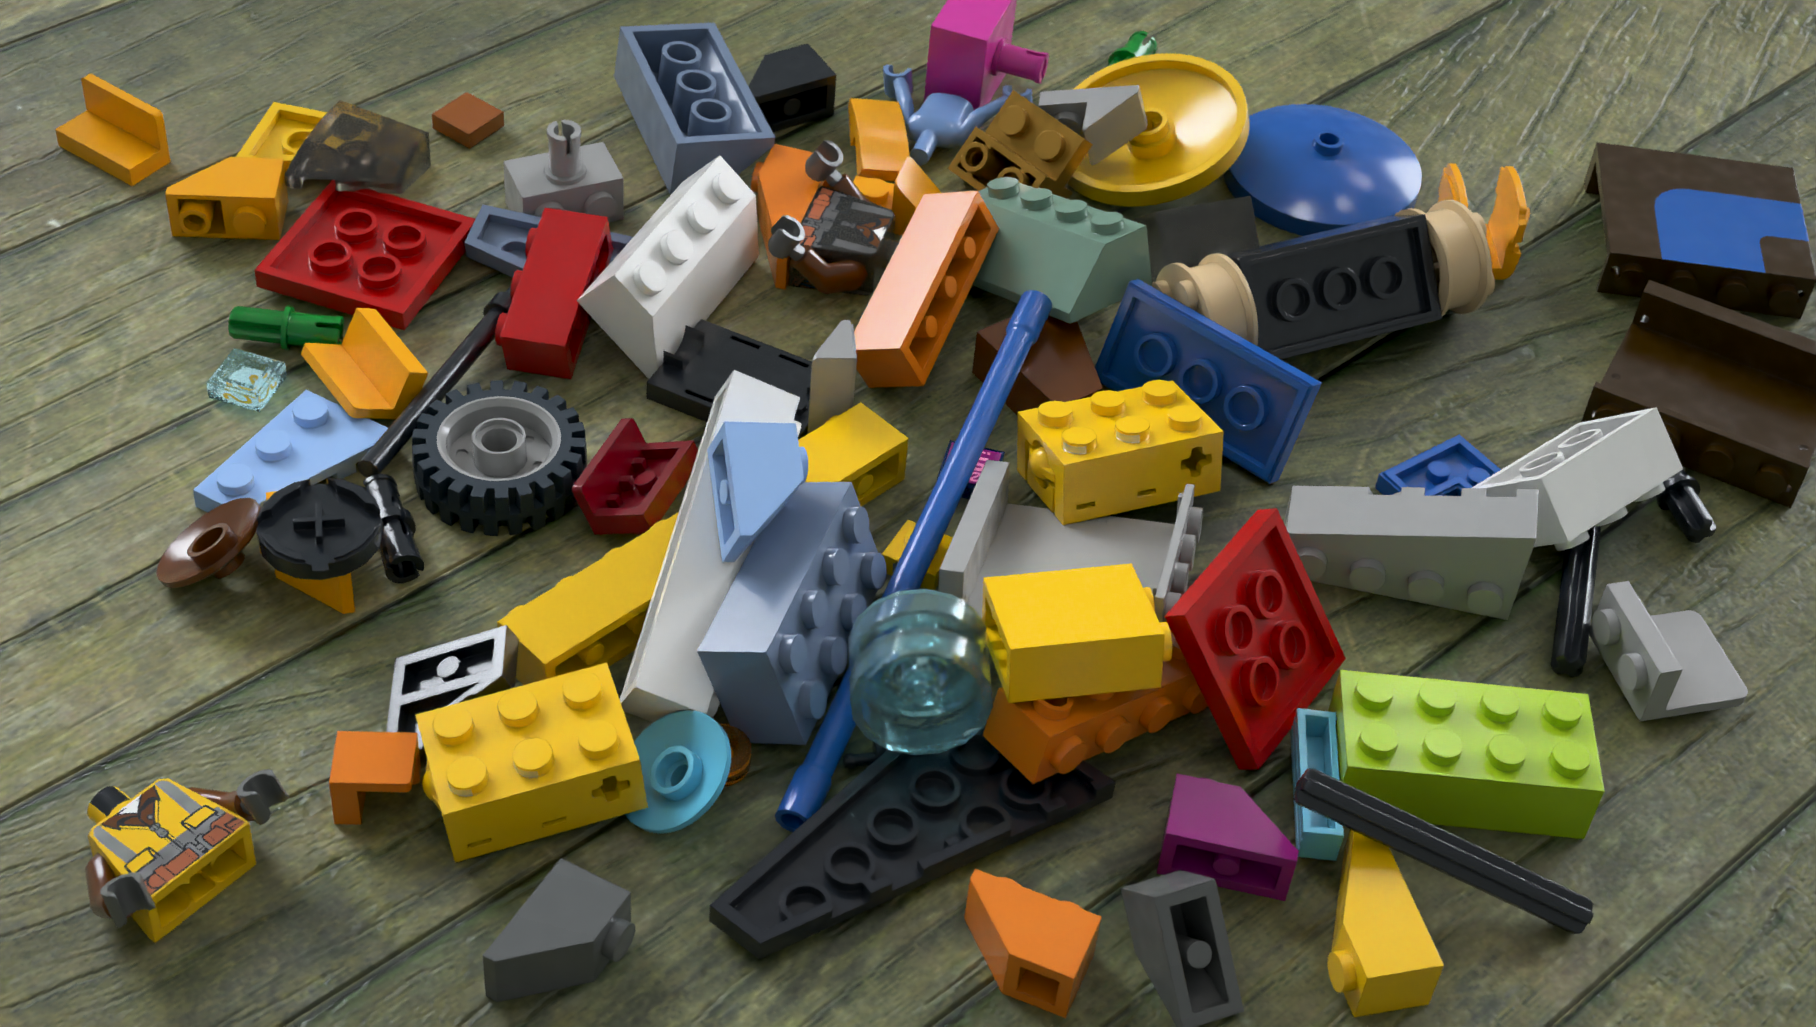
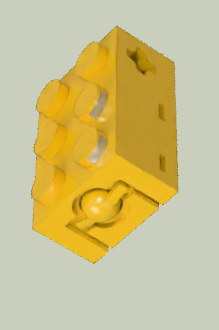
[1017,380,1224,525]
[416,662,648,863]

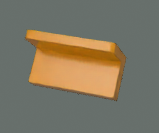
[55,73,171,186]
[301,308,429,419]

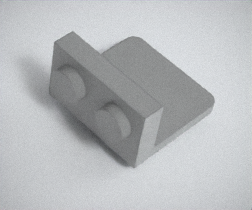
[1589,581,1748,721]

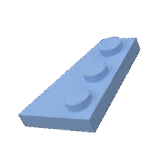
[193,390,388,513]

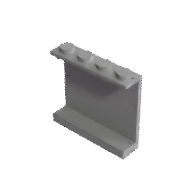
[937,460,1203,630]

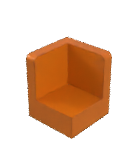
[329,731,421,825]

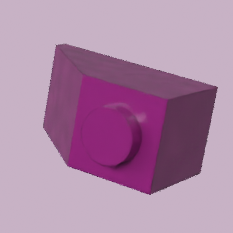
[1157,773,1299,901]

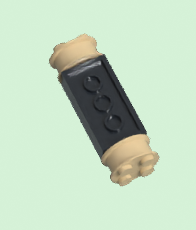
[1152,200,1495,359]

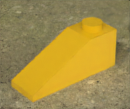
[1328,829,1444,1017]

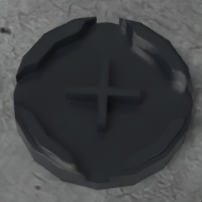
[256,478,383,580]

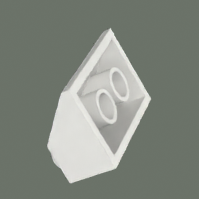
[1472,407,1683,551]

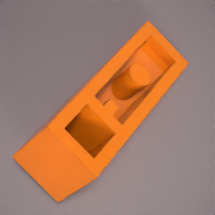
[751,144,829,290]

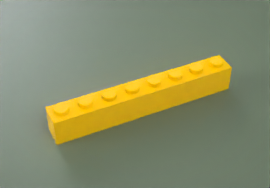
[497,402,909,685]

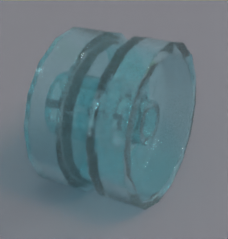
[848,589,993,755]

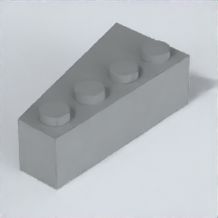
[1284,486,1539,620]

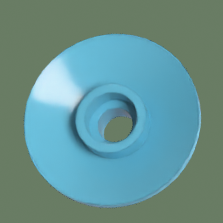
[625,710,731,834]

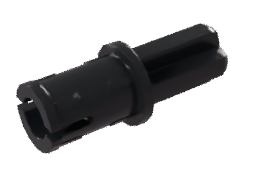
[1656,469,1716,543]

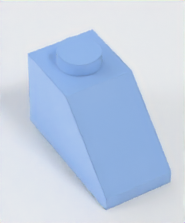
[707,422,808,562]

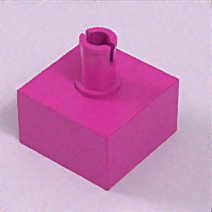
[924,0,1049,110]

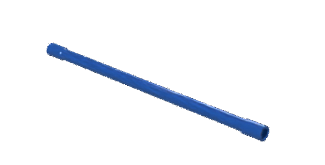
[775,290,1052,832]

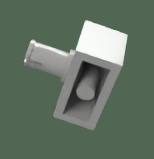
[504,120,624,222]

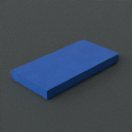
[1095,279,1322,484]

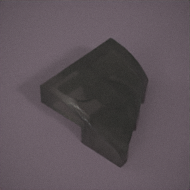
[284,100,431,194]

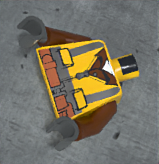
[85,769,290,943]

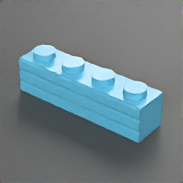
[1290,708,1344,861]

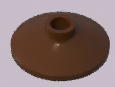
[156,498,261,588]

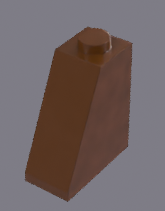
[972,316,1103,416]

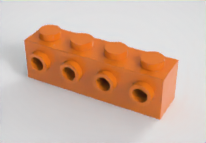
[854,190,999,388]
[983,630,1208,784]

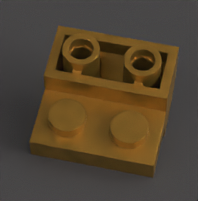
[947,90,1093,199]

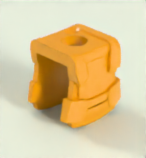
[1438,163,1530,280]

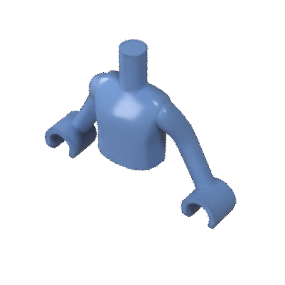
[883,65,1032,165]

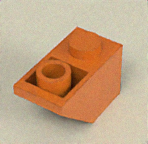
[964,869,1102,1018]

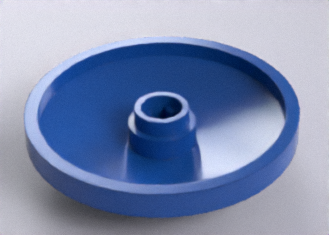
[1223,104,1422,236]

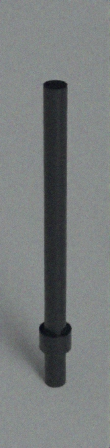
[358,285,512,478]

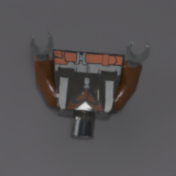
[768,140,900,296]

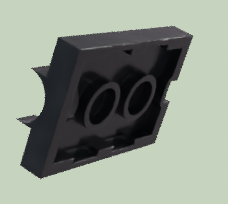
[647,319,812,440]

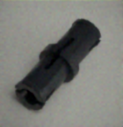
[361,474,424,583]

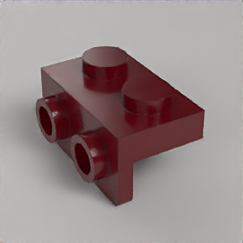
[572,418,698,535]

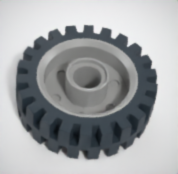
[412,380,587,536]

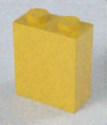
[982,563,1172,703]

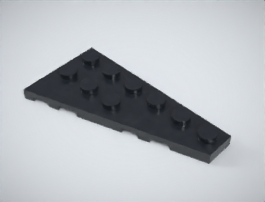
[709,681,1116,959]

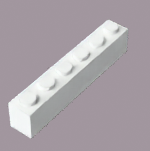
[620,370,801,722]

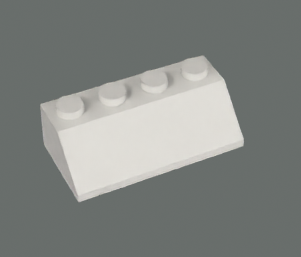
[577,155,759,379]

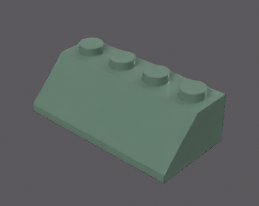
[972,177,1152,324]

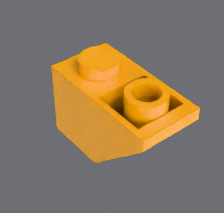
[165,157,289,240]

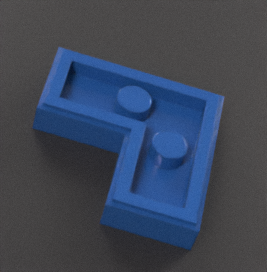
[1375,434,1501,496]

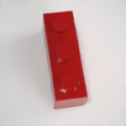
[495,207,613,379]

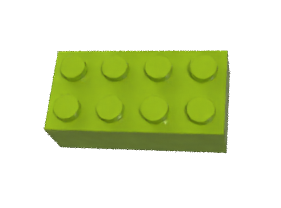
[1328,670,1605,839]

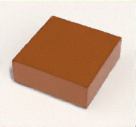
[432,92,504,149]

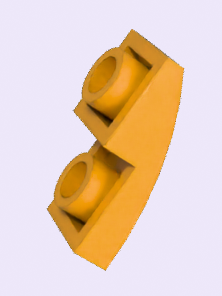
[848,98,910,181]

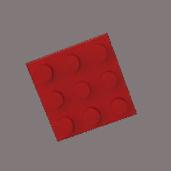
[254,178,475,331]
[1165,508,1346,770]

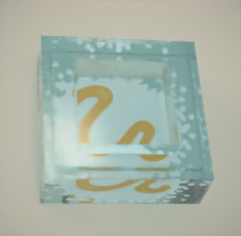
[206,348,287,412]

